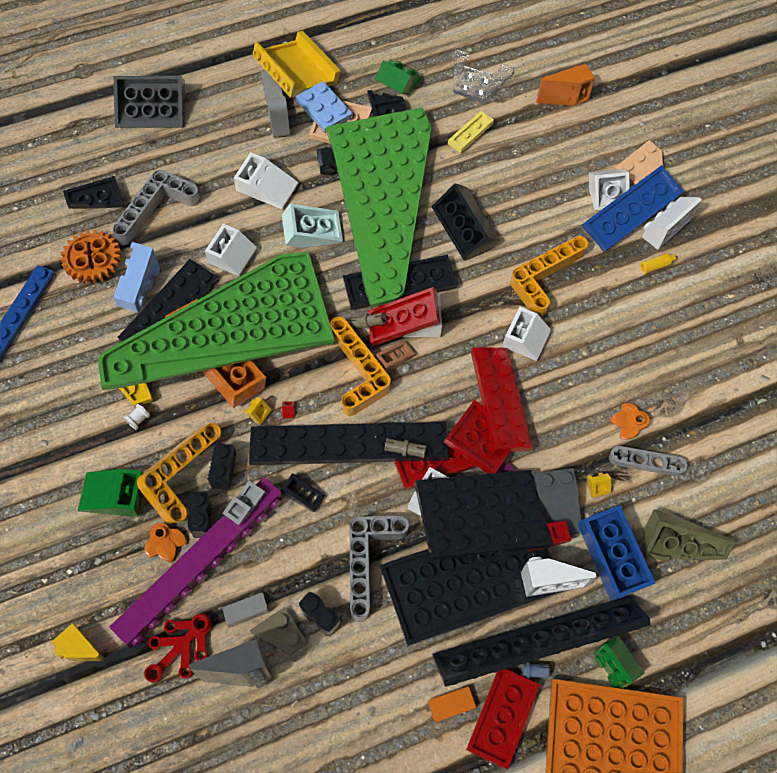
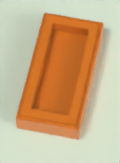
[427,686,476,723]

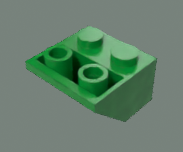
[375,59,422,95]
[594,636,645,689]

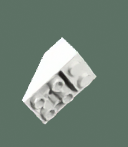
[234,152,298,210]

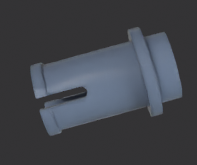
[521,662,549,679]

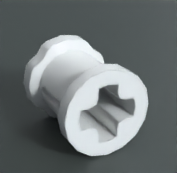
[124,404,150,430]

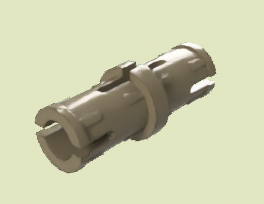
[349,312,387,330]
[384,438,426,458]

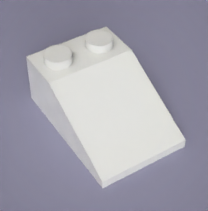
[521,557,596,597]

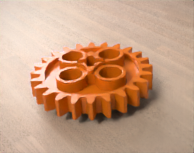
[60,229,122,284]

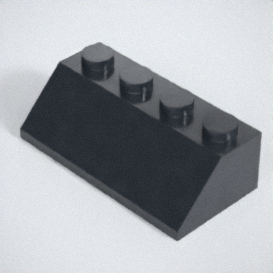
[431,183,500,261]

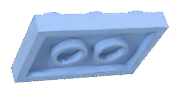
[296,81,352,133]

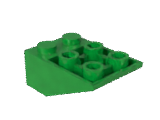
[78,469,143,517]

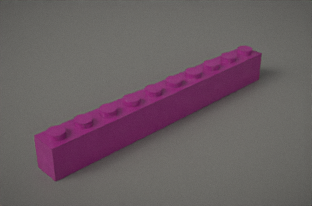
[109,477,283,648]

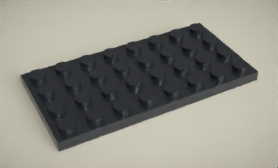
[380,548,564,647]

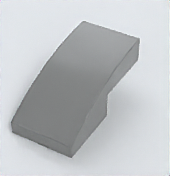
[223,480,267,525]

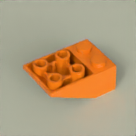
[536,64,595,106]

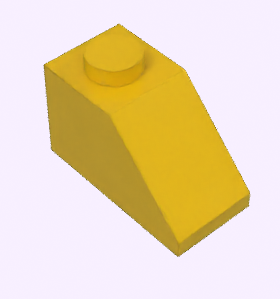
[52,623,104,661]

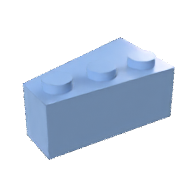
[114,242,160,312]

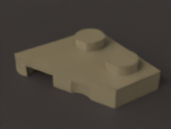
[250,607,308,656]

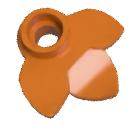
[610,403,650,439]
[145,523,187,562]

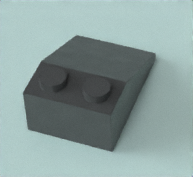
[533,468,581,535]

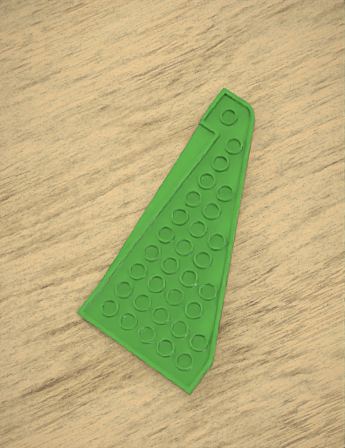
[326,107,431,308]
[98,252,334,390]

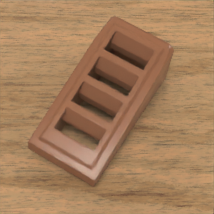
[374,340,416,373]

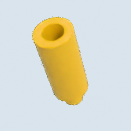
[640,253,676,274]

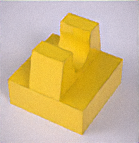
[244,397,272,425]
[587,472,611,498]

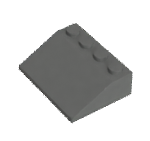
[113,76,185,128]
[189,639,273,688]

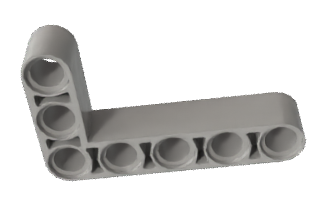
[261,70,290,137]
[113,170,200,245]
[349,516,409,622]

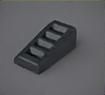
[280,473,325,512]

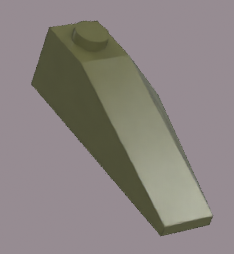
[643,509,735,561]

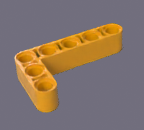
[510,236,588,318]
[331,317,391,416]
[137,423,221,524]

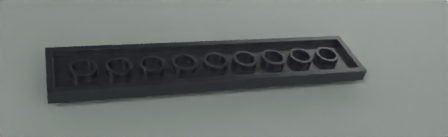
[249,422,448,465]
[432,595,651,687]

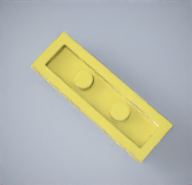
[448,111,494,153]

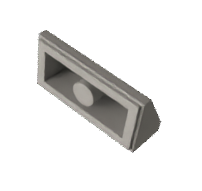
[222,593,269,628]

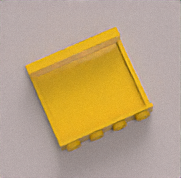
[252,31,341,98]

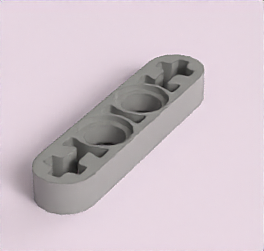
[609,446,688,476]

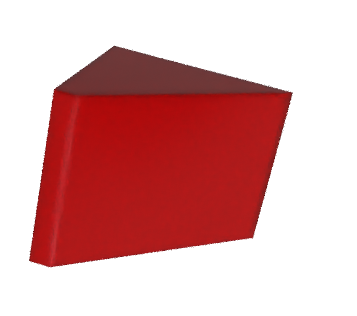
[282,401,295,418]

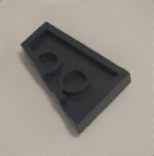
[63,176,125,209]

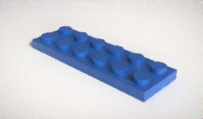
[582,165,684,252]

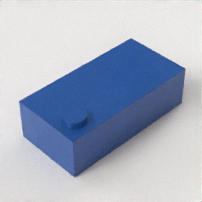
[577,505,656,601]

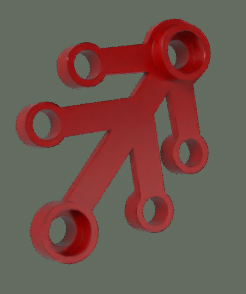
[144,613,212,683]

